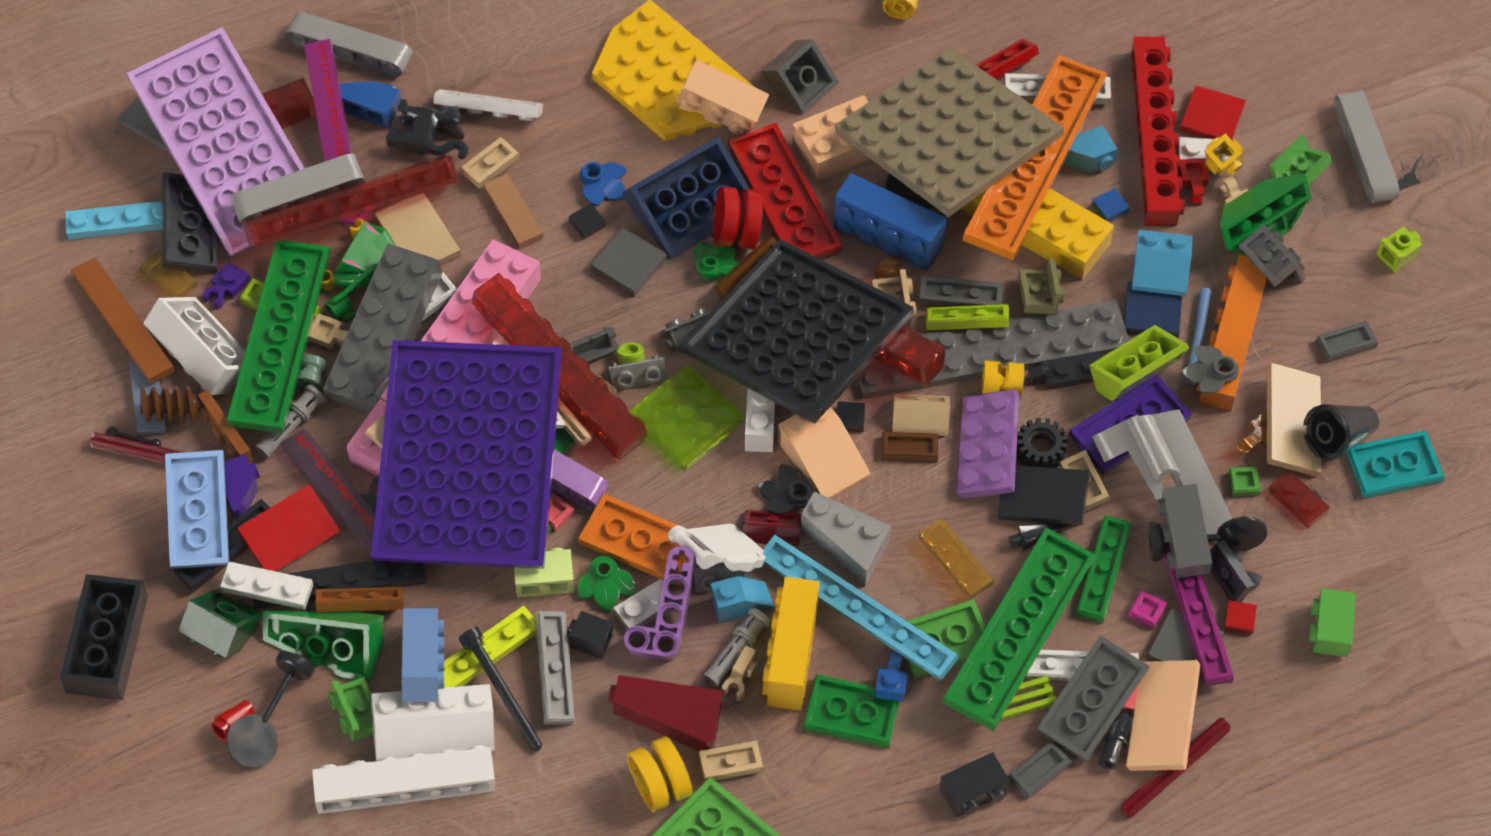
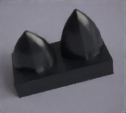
[1210,540,1262,602]

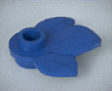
[580,162,627,206]

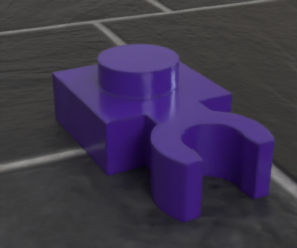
[203,261,251,310]

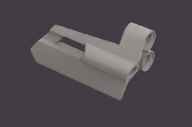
[1092,409,1232,534]

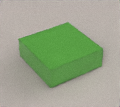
[1228,467,1261,497]

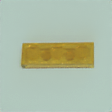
[919,518,994,600]

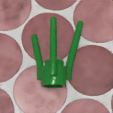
[324,263,377,322]

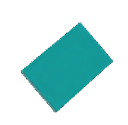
[1346,430,1445,499]

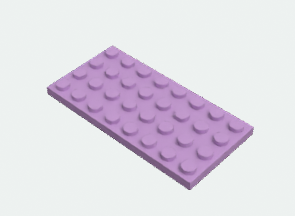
[127,27,327,258]

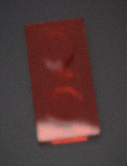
[1268,470,1330,529]

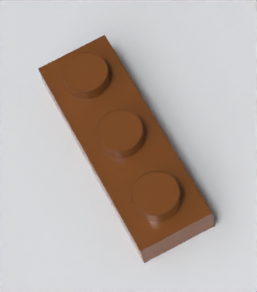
[198,390,253,464]
[316,587,404,613]

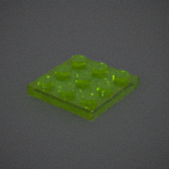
[626,364,744,472]

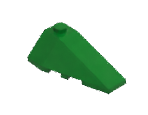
[262,611,384,681]

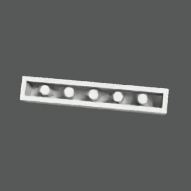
[312,746,496,814]

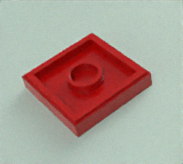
[1180,85,1246,140]

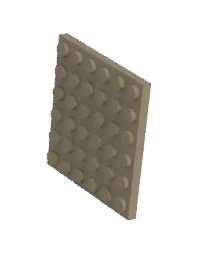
[835,47,1064,217]

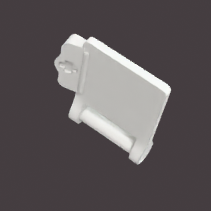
[668,524,765,572]

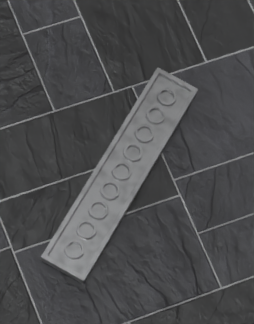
[857,300,1129,399]

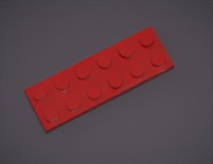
[728,123,842,259]

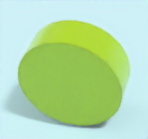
[616,342,645,365]

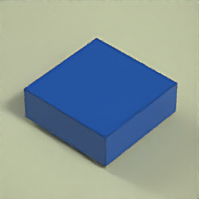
[1092,188,1130,222]

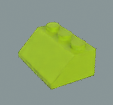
[1089,325,1189,401]

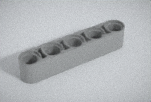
[284,12,413,77]
[1334,90,1399,203]
[230,154,365,224]

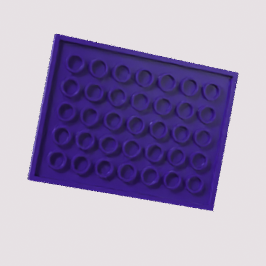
[371,340,563,569]

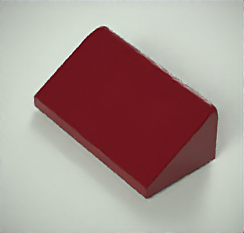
[743,510,802,546]

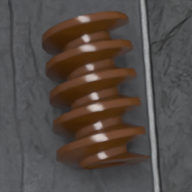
[140,386,198,422]

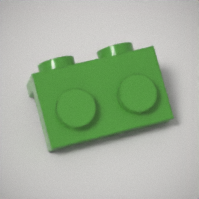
[1269,135,1332,185]
[328,677,373,743]

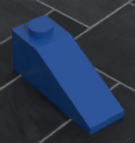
[339,81,401,129]

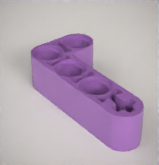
[551,449,609,511]
[624,546,695,661]

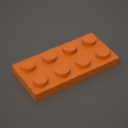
[578,494,702,588]

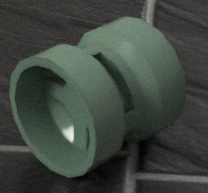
[296,354,327,391]

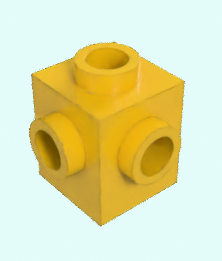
[1204,134,1244,178]

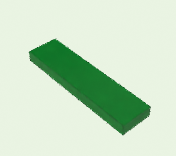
[1076,515,1132,624]

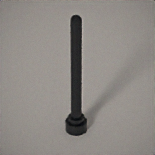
[458,627,542,751]

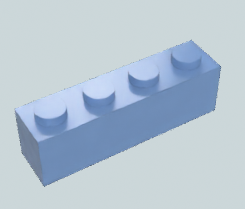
[402,608,444,702]

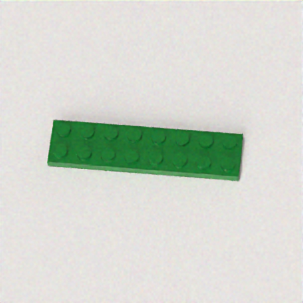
[227,239,331,434]
[942,528,1096,732]

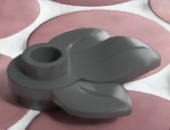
[1182,346,1239,394]

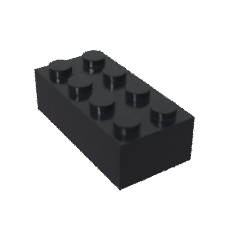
[60,574,148,700]

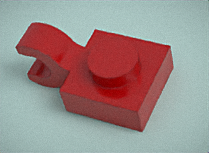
[1179,158,1210,205]

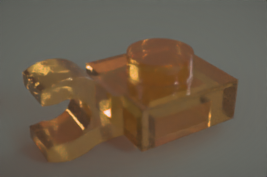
[1237,409,1267,455]

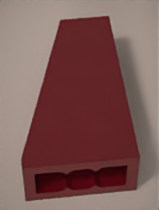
[609,675,723,751]

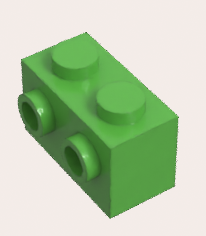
[1309,588,1356,657]

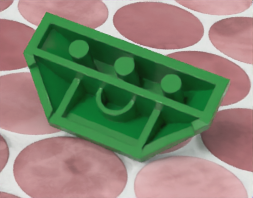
[1220,174,1312,255]

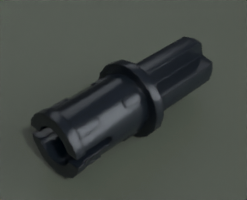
[1098,713,1133,770]

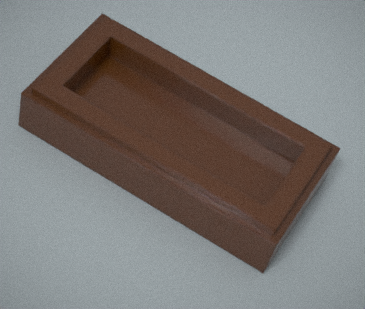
[882,432,938,463]

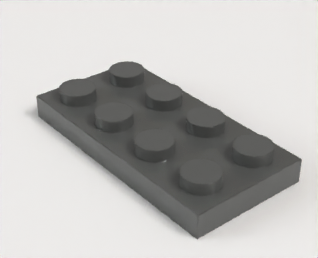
[1037,635,1150,763]

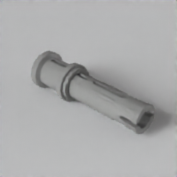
[255,385,326,459]
[702,608,771,688]

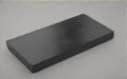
[162,172,218,274]

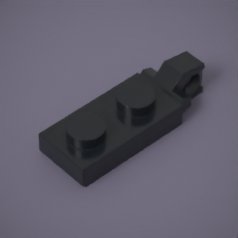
[1027,351,1101,389]

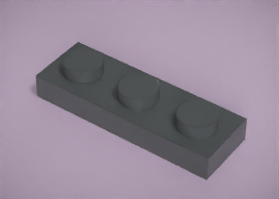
[919,276,1003,307]

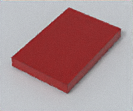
[237,484,340,572]

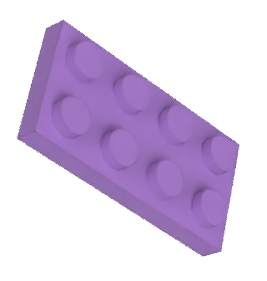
[957,389,1019,499]

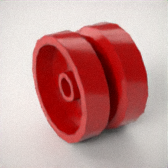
[713,187,763,250]

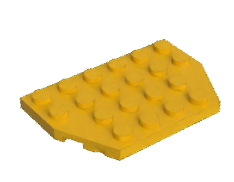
[592,0,754,141]

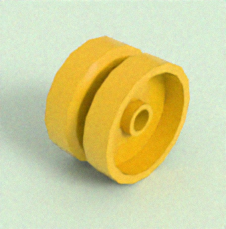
[626,736,693,813]

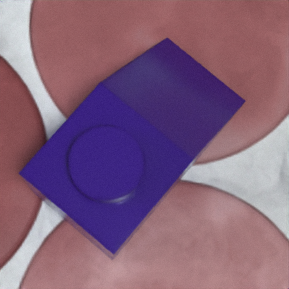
[224,454,260,520]

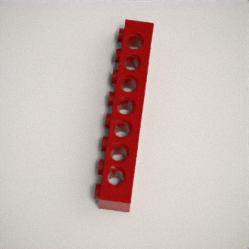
[1131,36,1184,226]

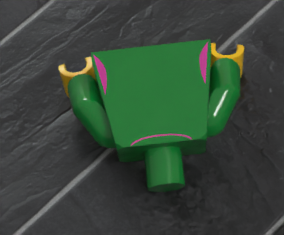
[322,218,395,291]

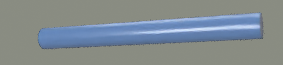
[1186,288,1212,385]

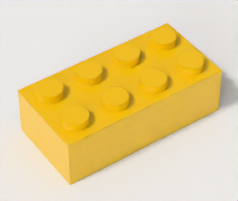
[762,577,820,711]

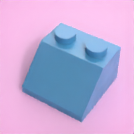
[1132,230,1192,296]

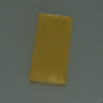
[139,250,198,298]

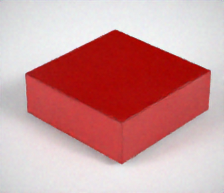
[1224,600,1257,635]

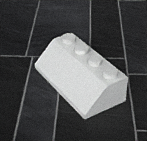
[143,297,246,395]
[371,684,495,761]

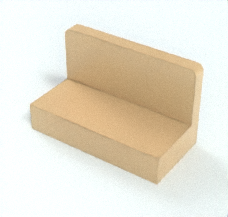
[892,393,950,436]

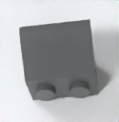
[760,39,839,113]

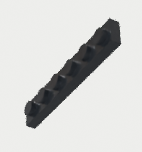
[253,561,426,609]

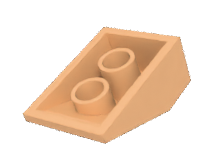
[777,407,871,499]

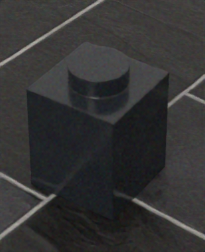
[567,611,614,660]

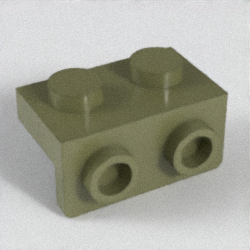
[1018,259,1064,314]

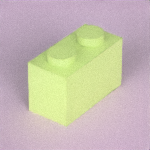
[514,548,574,598]

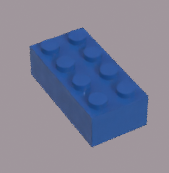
[833,173,947,271]

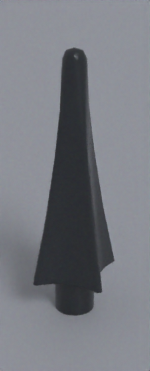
[1008,523,1078,552]

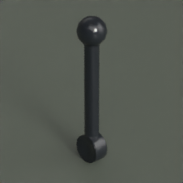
[106,427,161,447]

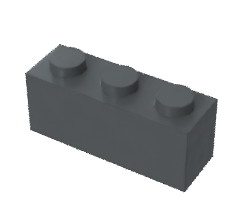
[1157,484,1212,578]

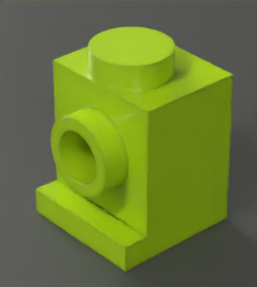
[1376,226,1422,272]

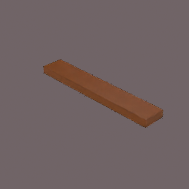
[71,257,175,385]

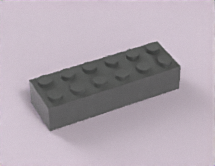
[323,243,443,415]

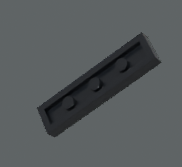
[173,499,271,593]

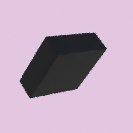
[569,203,606,239]
[837,401,865,432]

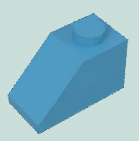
[1063,125,1118,173]
[711,576,774,623]

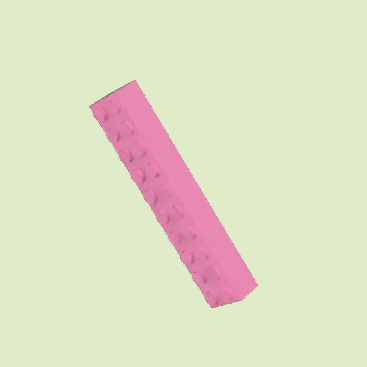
[347,239,541,476]

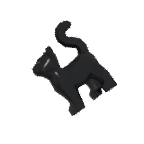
[386,99,468,160]

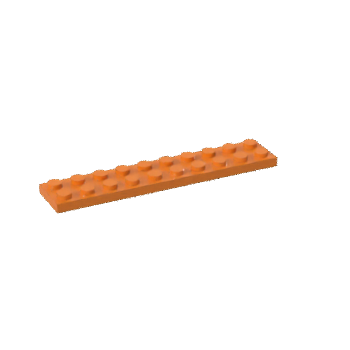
[962,55,1107,260]

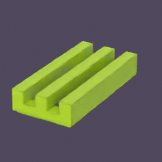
[1001,676,1057,721]

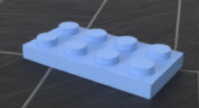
[165,450,229,569]

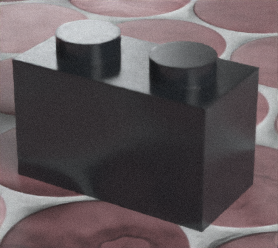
[939,752,1010,817]

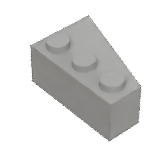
[801,492,891,586]

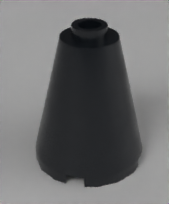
[1303,404,1379,460]

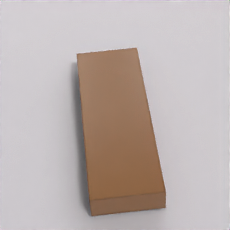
[484,173,543,249]

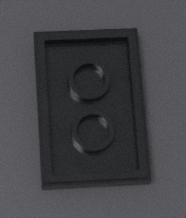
[998,466,1090,525]

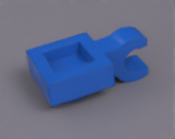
[875,651,908,702]

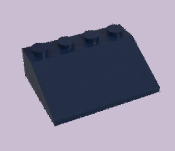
[622,136,749,258]

